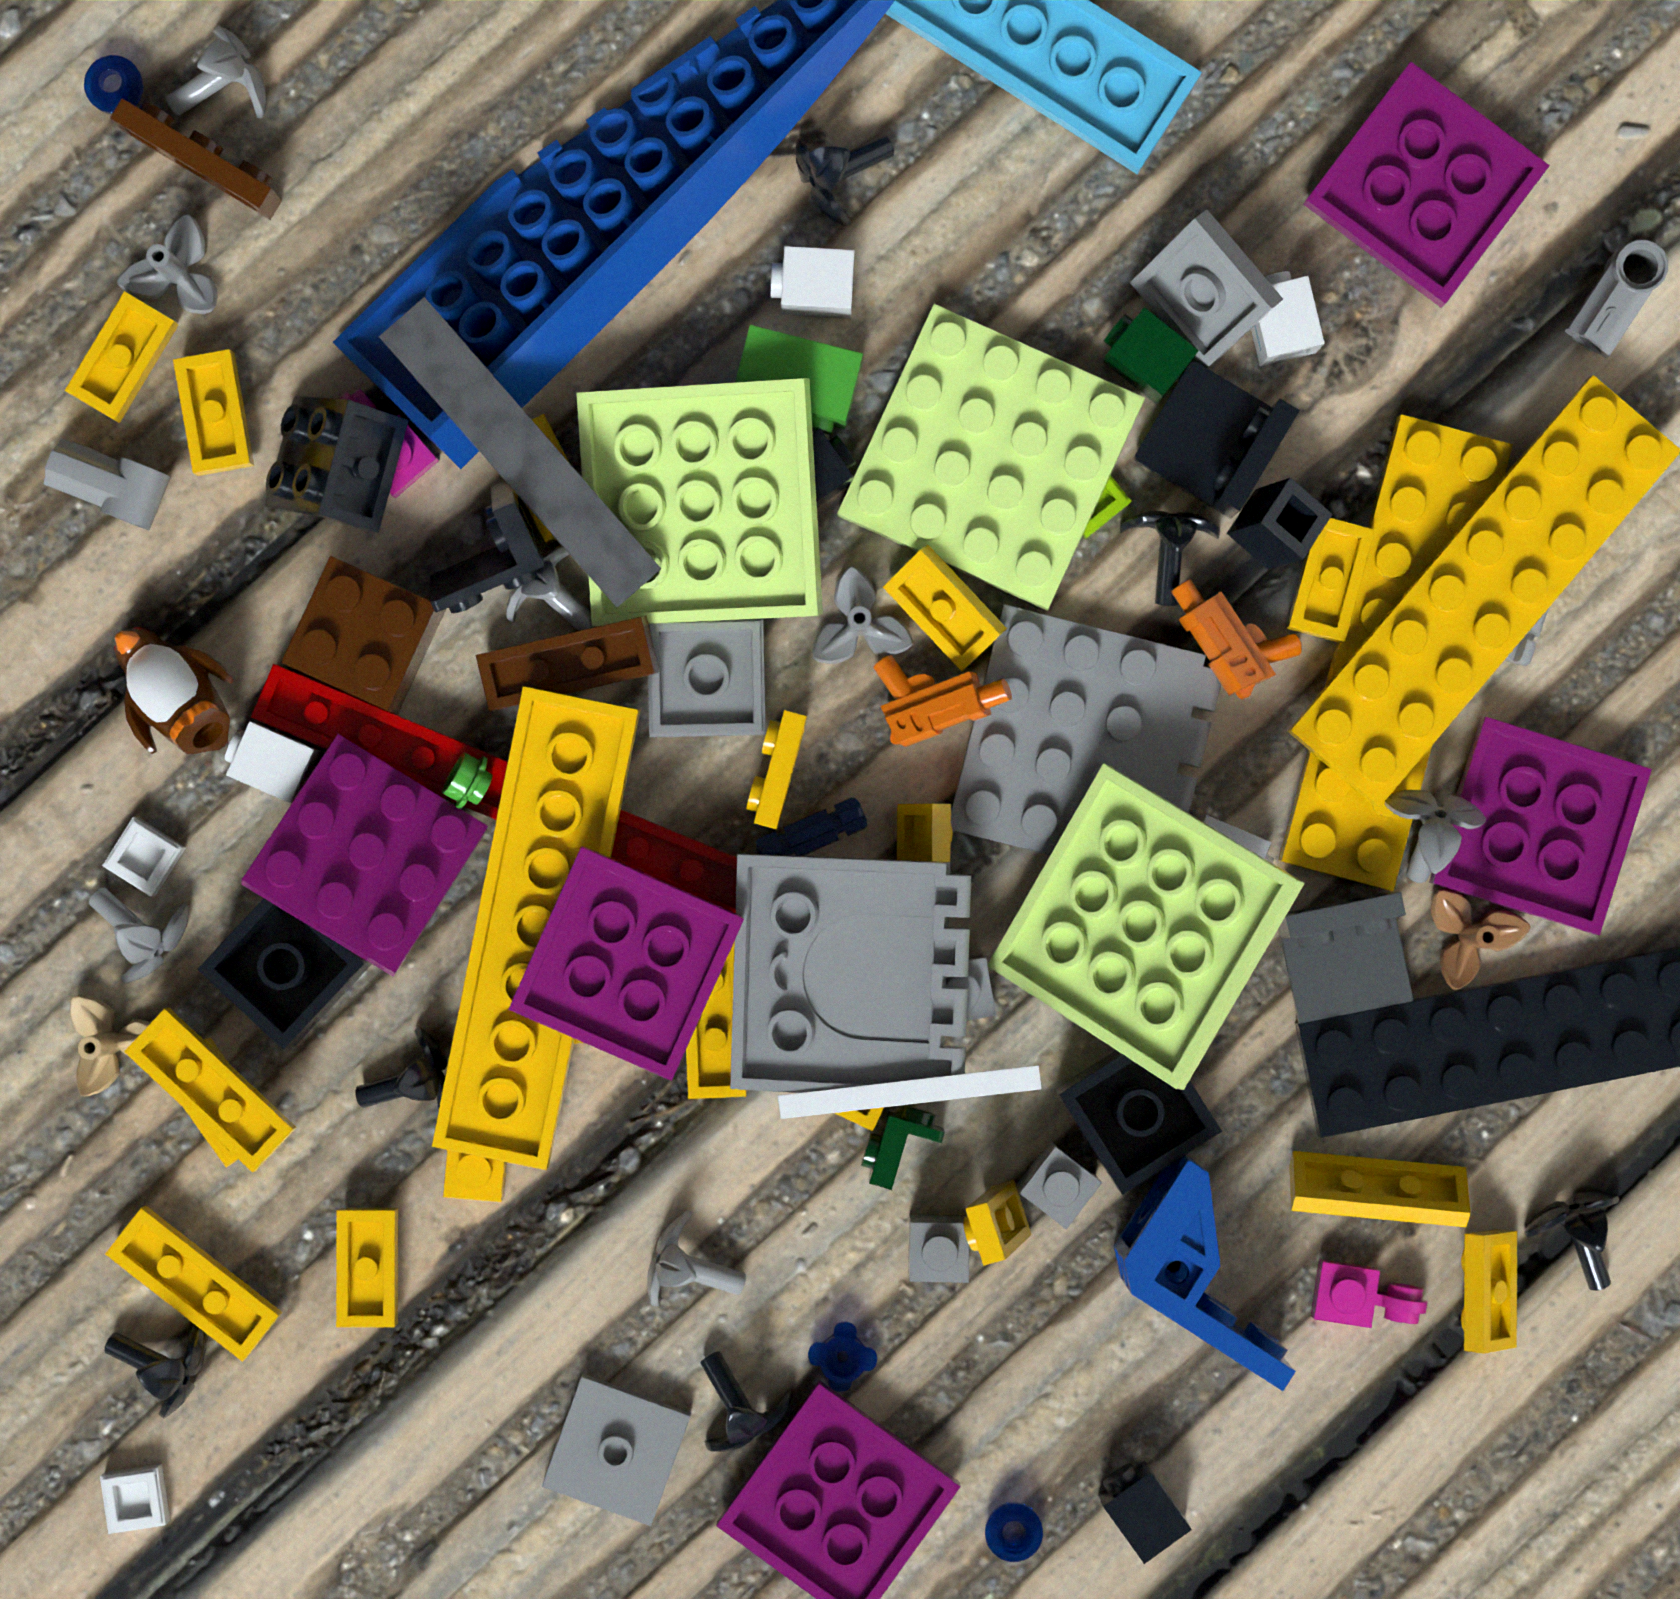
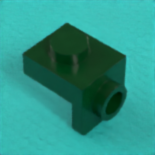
[861,1105,945,1190]

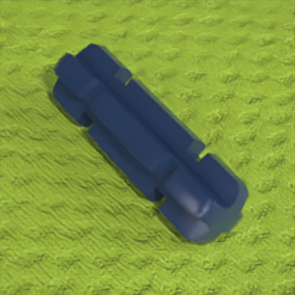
[755,797,868,856]

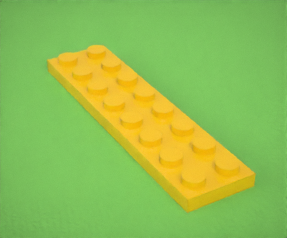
[1287,375,1680,807]
[1278,414,1513,891]
[432,686,640,1170]

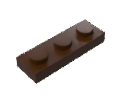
[110,98,282,220]
[475,615,660,712]

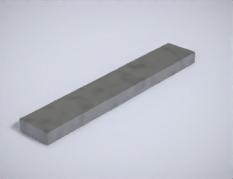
[379,297,661,608]

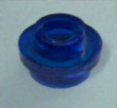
[84,55,144,114]
[985,1502,1043,1562]

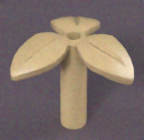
[70,995,151,1097]

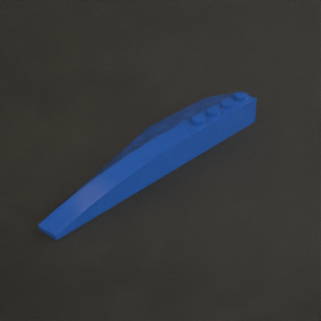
[333,0,895,469]

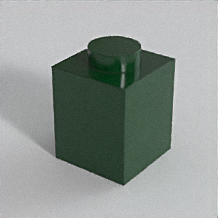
[1103,307,1199,405]

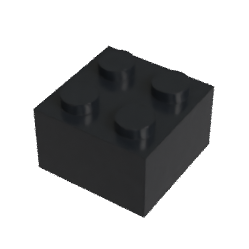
[197,898,372,1050]
[1054,1050,1222,1195]

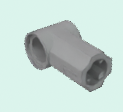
[1565,240,1668,358]
[43,438,171,530]

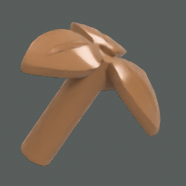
[1431,889,1531,990]

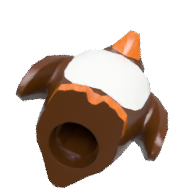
[114,627,234,754]

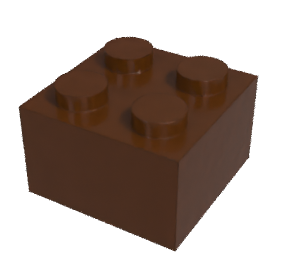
[281,556,446,714]

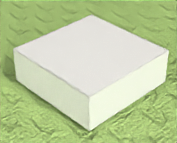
[102,817,186,897]
[100,1464,170,1534]

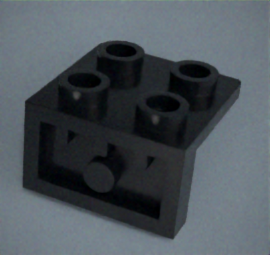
[1134,361,1300,519]
[265,396,409,533]
[430,481,544,613]

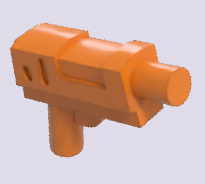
[1171,579,1302,699]
[873,655,1012,747]

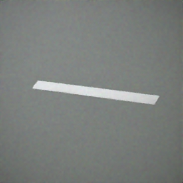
[778,1065,1042,1119]

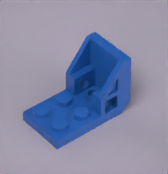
[1113,1155,1296,1391]

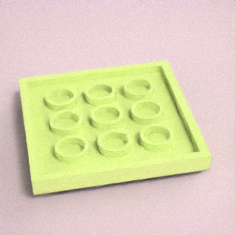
[837,304,1145,611]
[576,378,823,626]
[987,763,1305,1090]

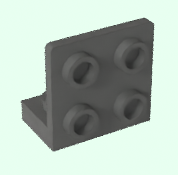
[1278,891,1414,1024]

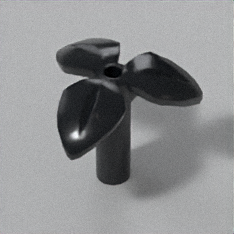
[795,135,894,226]
[1120,511,1220,606]
[355,1027,448,1109]
[1524,1191,1619,1291]
[104,1324,206,1419]
[700,1351,793,1452]

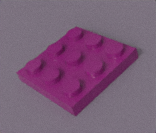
[1303,62,1550,308]
[1429,716,1652,936]
[241,734,488,977]
[508,845,744,1081]
[716,1380,961,1599]

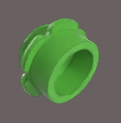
[442,752,493,809]

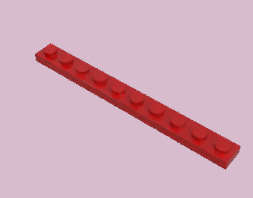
[251,664,737,913]

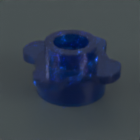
[808,1321,877,1392]

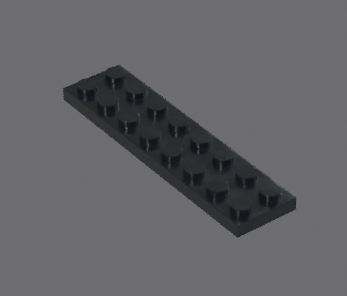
[1295,946,1680,1138]

